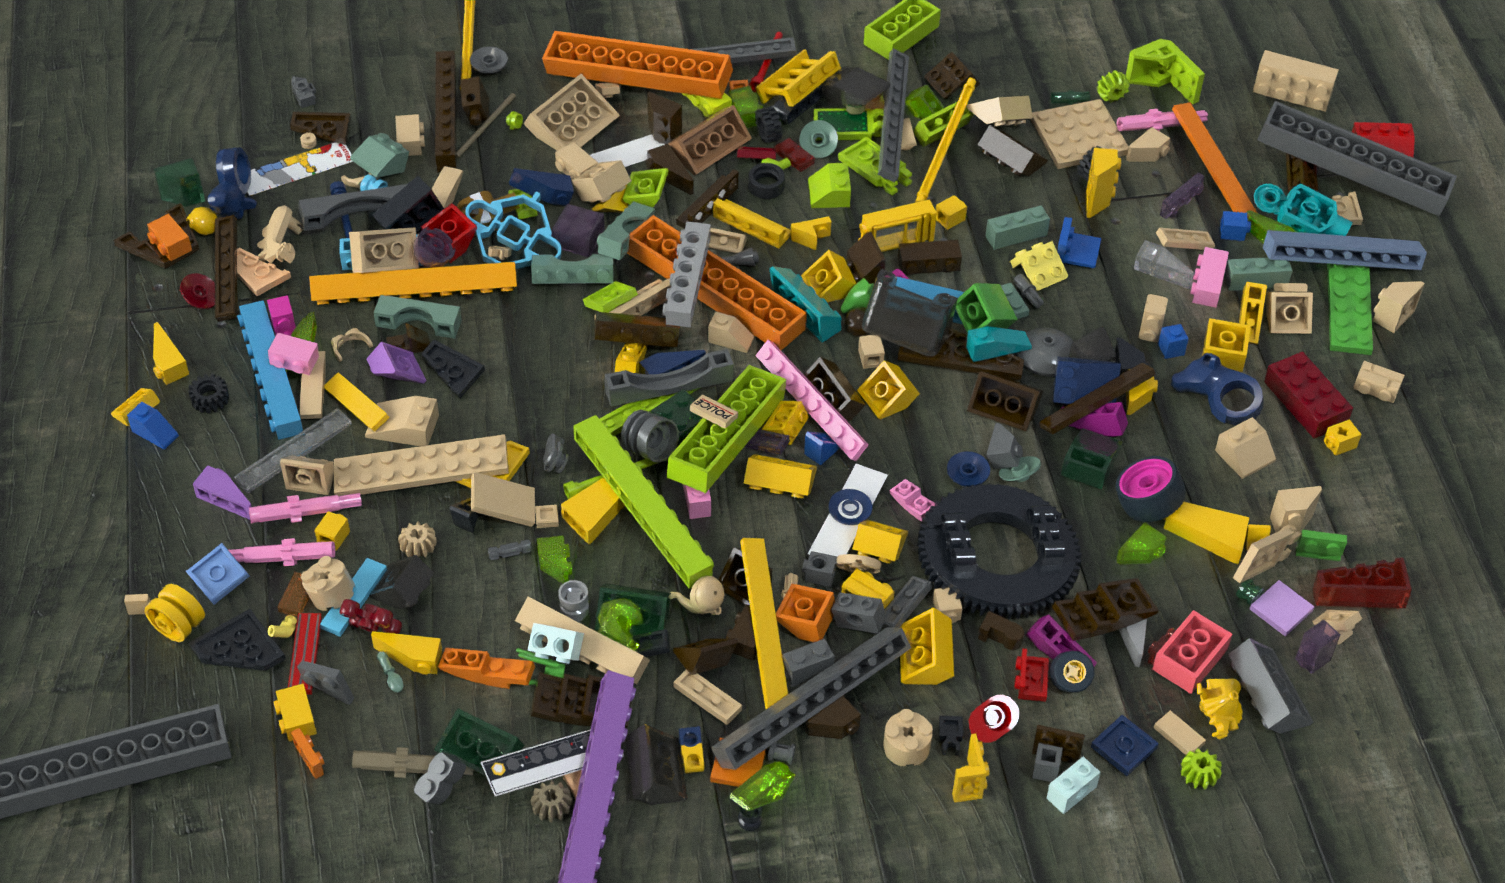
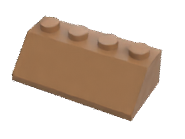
[668,105,752,175]

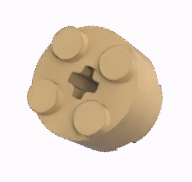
[301,556,355,611]
[883,709,933,767]

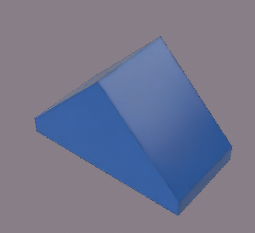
[804,431,840,465]

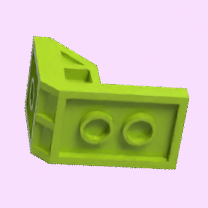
[1126,39,1205,104]

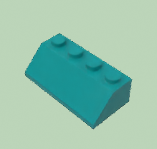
[770,266,842,343]

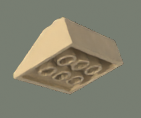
[524,74,620,151]

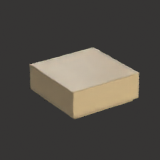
[535,505,559,528]
[124,594,151,615]

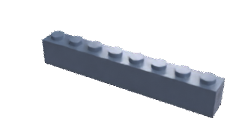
[1263,230,1427,270]

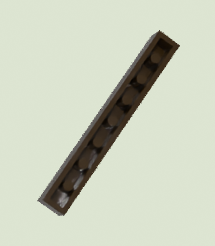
[435,51,457,172]

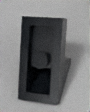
[450,497,484,533]

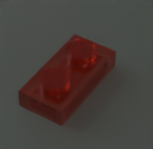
[775,138,815,172]

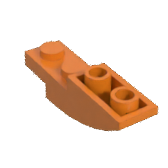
[438,648,535,689]

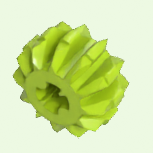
[1096,70,1130,103]
[1181,748,1222,790]

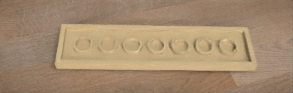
[334,434,509,496]

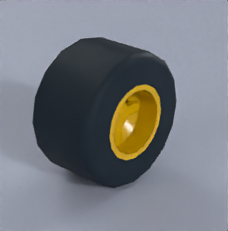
[1050,651,1094,693]

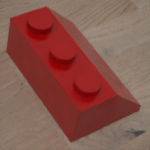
[1352,122,1415,158]

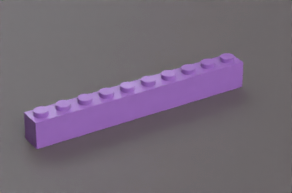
[558,670,636,883]

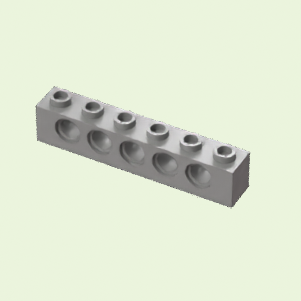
[662,222,711,327]

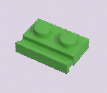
[1296,530,1347,561]

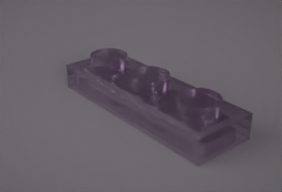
[1160,172,1205,219]

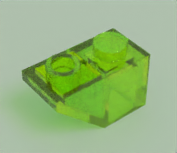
[537,535,572,584]

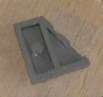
[297,660,354,705]

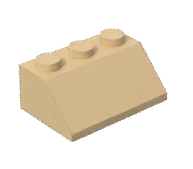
[967,96,1033,127]

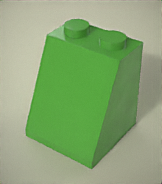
[953,283,1018,333]

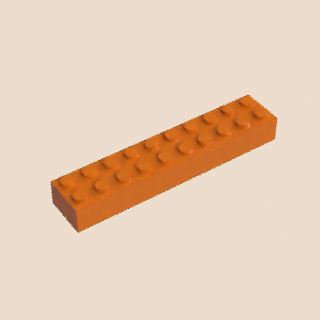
[542,31,733,99]
[627,215,807,350]

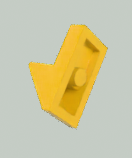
[791,216,831,250]

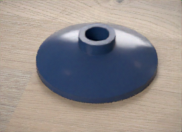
[947,451,990,487]
[829,489,872,525]

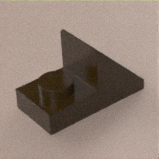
[386,323,430,354]

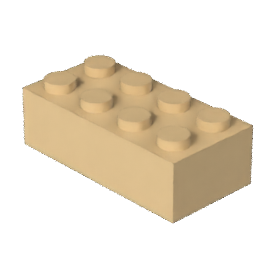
[1253,50,1339,112]

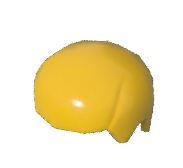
[186,207,217,235]

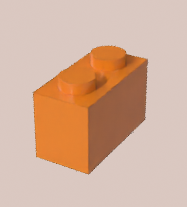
[147,214,192,261]

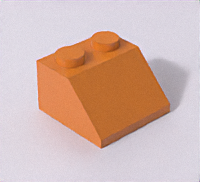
[776,584,835,642]

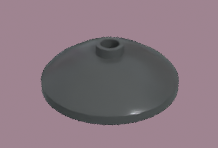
[1016,328,1078,377]

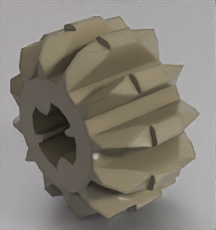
[531,780,572,823]

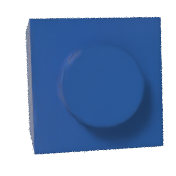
[1220,211,1251,241]
[1158,324,1188,359]

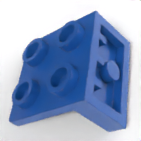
[1057,217,1101,268]

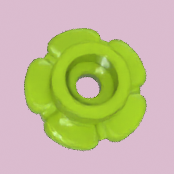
[506,111,523,130]

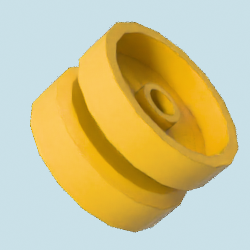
[144,584,205,642]

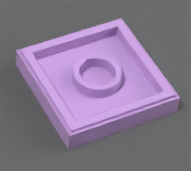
[1250,580,1315,636]

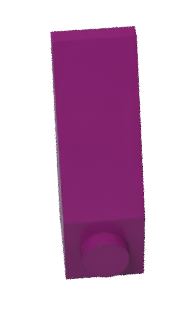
[1061,402,1128,437]
[1025,614,1097,670]

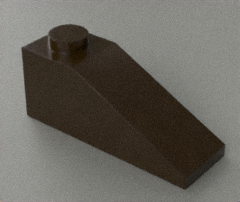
[645,144,694,195]

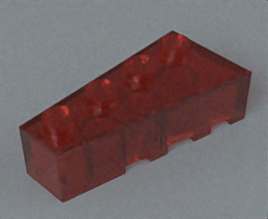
[1313,557,1412,608]

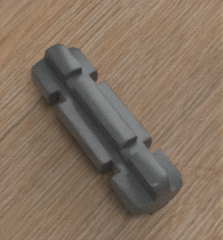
[488,539,532,560]

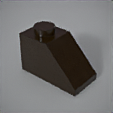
[806,696,861,739]

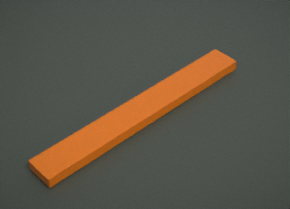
[1172,103,1259,221]

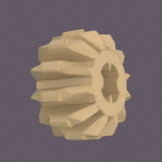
[398,521,437,559]

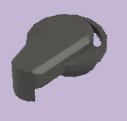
[543,433,569,474]

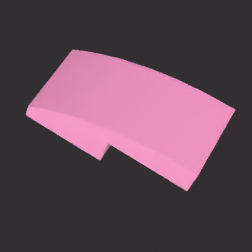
[890,479,935,522]

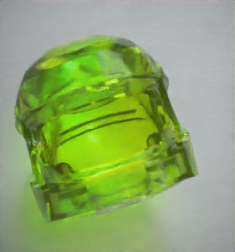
[597,598,643,651]

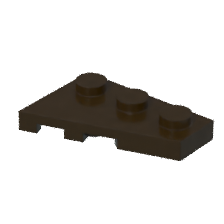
[290,112,351,145]

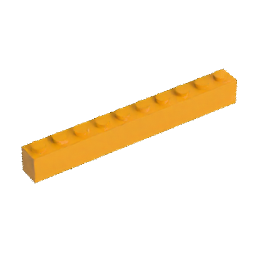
[309,262,517,304]

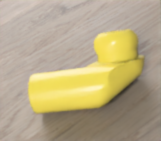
[268,615,297,638]

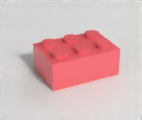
[1152,610,1233,694]

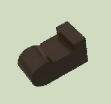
[978,611,1024,650]

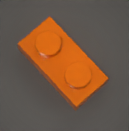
[291,728,325,779]

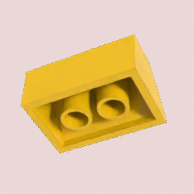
[1086,148,1121,218]
[744,454,817,498]
[900,607,954,685]

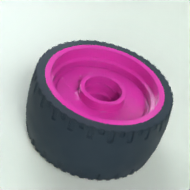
[1116,456,1186,522]

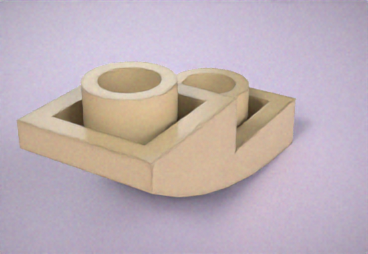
[901,118,917,150]

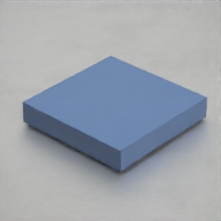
[186,543,250,605]

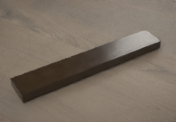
[215,215,238,322]
[1039,363,1156,435]

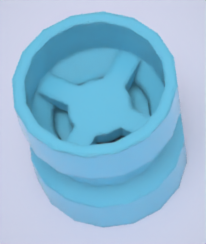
[360,174,388,191]

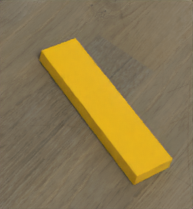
[324,372,390,432]

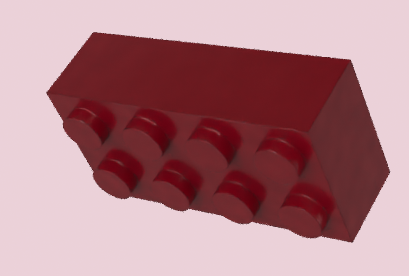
[1264,351,1353,439]

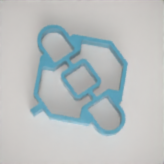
[465,192,561,269]

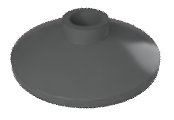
[470,47,508,73]

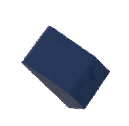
[1052,356,1121,404]

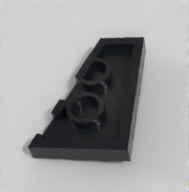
[421,340,485,399]

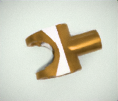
[457,191,520,236]

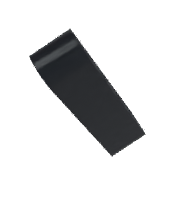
[773,69,844,124]

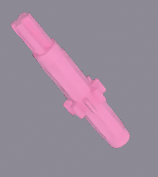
[1117,109,1208,131]
[249,493,362,523]
[228,538,336,566]

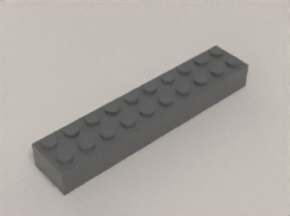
[1257,101,1457,216]
[0,704,232,819]

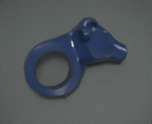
[208,147,257,220]
[1171,353,1264,425]

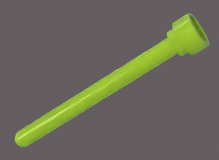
[563,459,658,499]

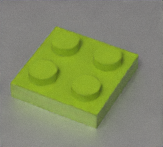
[582,281,638,313]

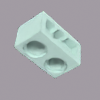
[528,623,584,664]

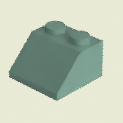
[350,133,409,178]

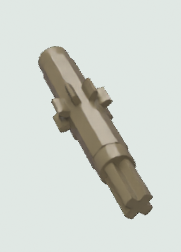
[352,747,474,778]

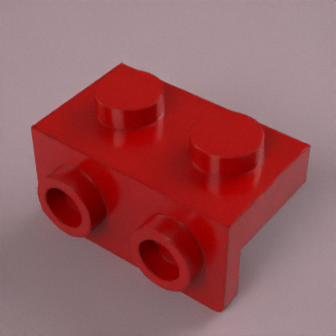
[1014,648,1049,702]

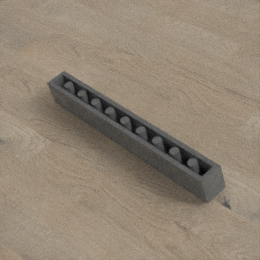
[711,627,911,770]

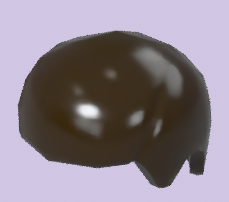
[844,307,876,337]

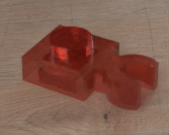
[1148,627,1176,666]

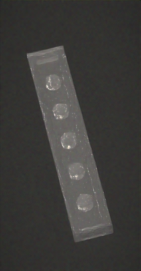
[234,408,352,494]

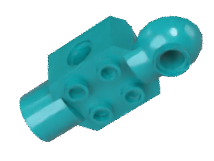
[1254,184,1353,236]

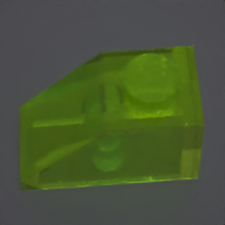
[905,85,945,119]
[1116,523,1167,564]

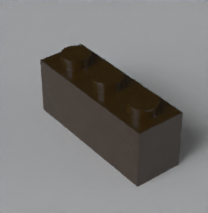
[898,240,962,275]

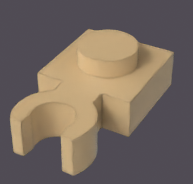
[488,245,512,260]

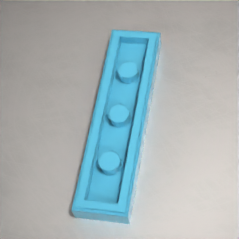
[320,558,387,637]

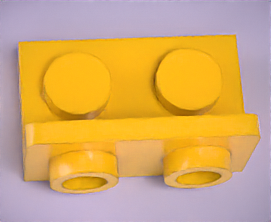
[762,401,809,445]

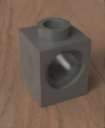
[802,551,837,587]

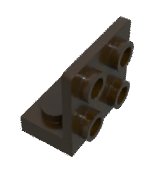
[924,52,980,100]
[1032,725,1085,763]

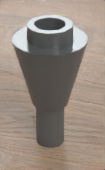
[721,247,759,267]

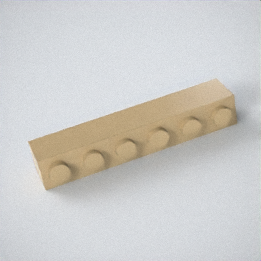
[515,597,650,685]

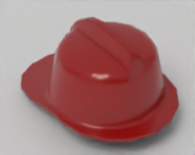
[969,695,1019,743]

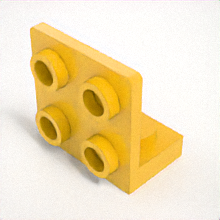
[952,733,989,803]

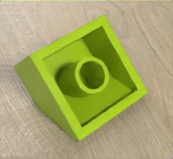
[808,163,851,208]

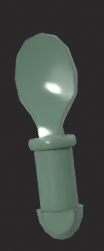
[377,651,404,693]

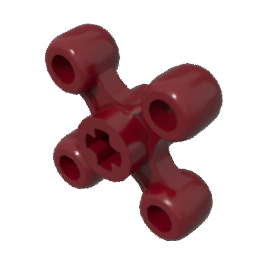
[340,599,402,634]

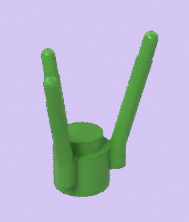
[516,648,566,685]

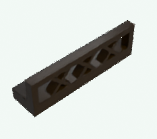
[1286,153,1318,193]
[676,169,739,229]

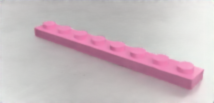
[756,340,869,461]

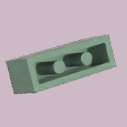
[985,205,1050,250]
[1224,257,1292,291]

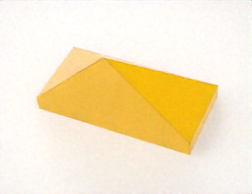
[592,184,628,212]

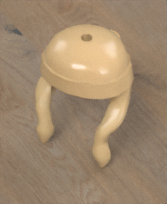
[665,576,725,615]

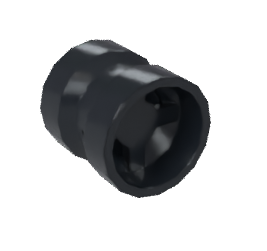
[738,798,762,831]

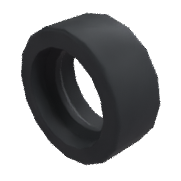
[748,163,785,199]

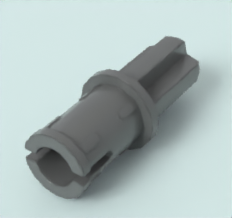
[1013,274,1044,308]

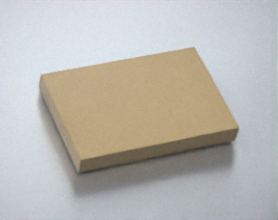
[471,472,535,527]

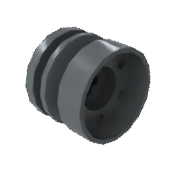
[621,410,679,463]

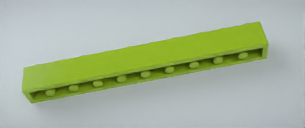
[574,415,714,589]

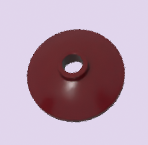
[180,273,215,309]

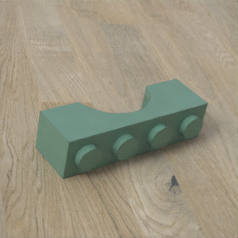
[597,202,655,260]
[531,254,614,284]
[373,295,462,338]

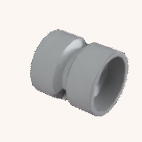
[559,580,589,622]

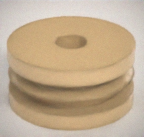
[300,133,317,149]

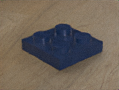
[1091,715,1159,776]

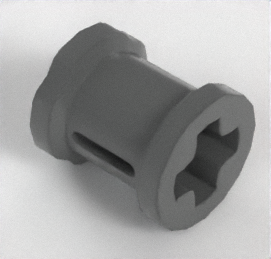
[768,741,796,765]

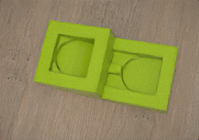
[508,189,538,220]

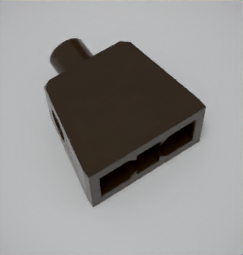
[460,76,489,126]

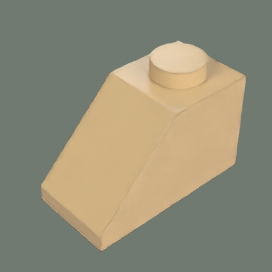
[1126,127,1170,162]
[708,312,754,353]

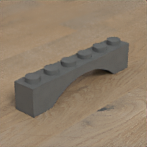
[299,184,408,231]
[605,349,734,407]

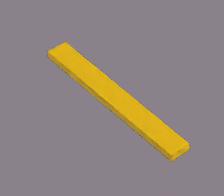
[740,538,788,709]

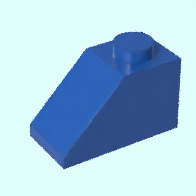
[127,402,179,450]

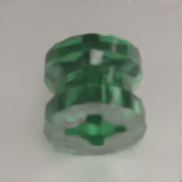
[1236,579,1264,606]

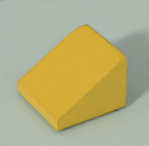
[1245,524,1271,551]

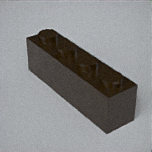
[594,311,680,347]

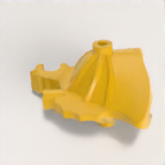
[1197,678,1243,739]

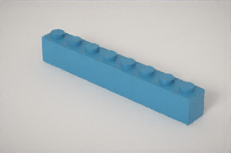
[237,300,303,440]

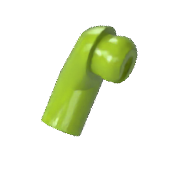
[761,158,791,170]

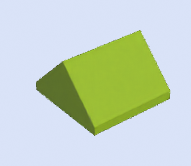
[623,168,668,208]

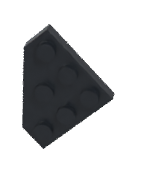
[189,609,286,671]

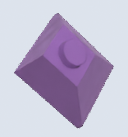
[367,342,426,384]

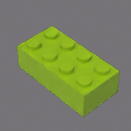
[864,0,941,60]

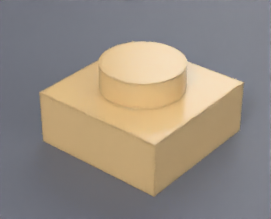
[595,82,620,97]

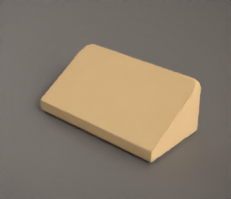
[709,228,747,254]

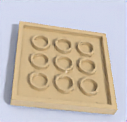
[1031,99,1128,169]

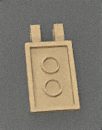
[1233,525,1301,583]

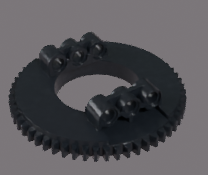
[917,483,1082,619]

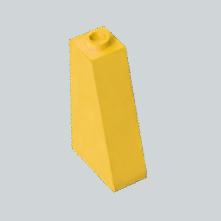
[561,477,625,545]
[1164,502,1249,564]

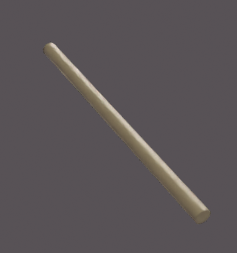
[456,93,516,158]

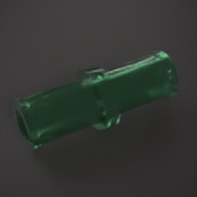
[1051,90,1090,105]

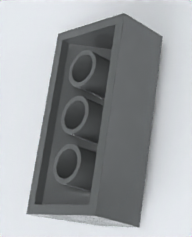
[1228,638,1314,734]

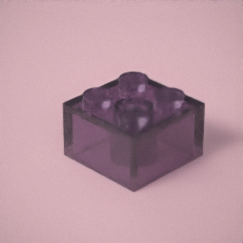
[552,204,605,257]

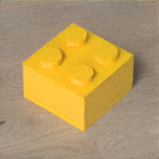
[1202,318,1251,372]

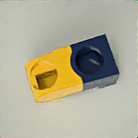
[678,726,704,774]

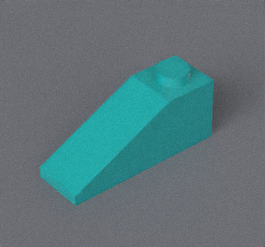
[966,326,1032,362]

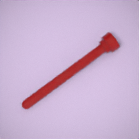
[749,32,783,93]

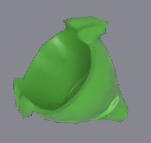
[841,278,880,314]

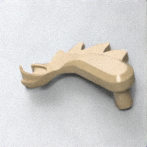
[257,205,303,263]

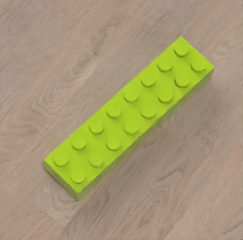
[667,365,786,493]

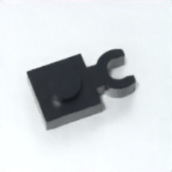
[939,715,963,756]

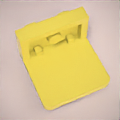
[1010,241,1068,291]

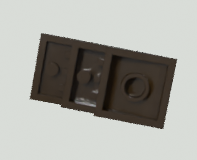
[1052,578,1159,641]
[530,672,631,728]

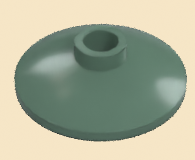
[800,120,838,158]
[999,456,1041,482]

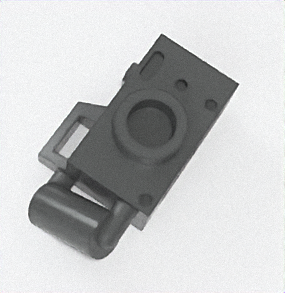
[291,76,316,108]

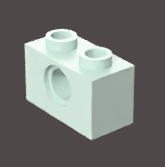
[1047,757,1100,814]

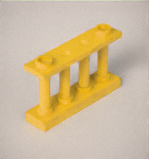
[756,50,841,106]

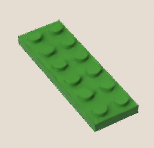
[1327,263,1373,355]

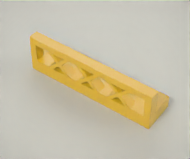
[713,198,791,249]

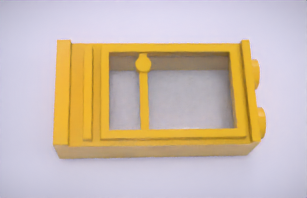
[858,199,937,252]

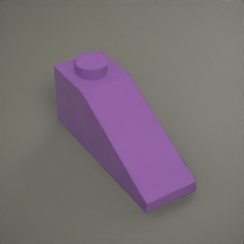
[193,466,252,519]

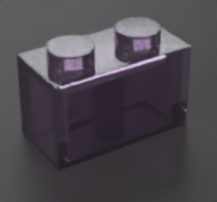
[1295,619,1341,674]

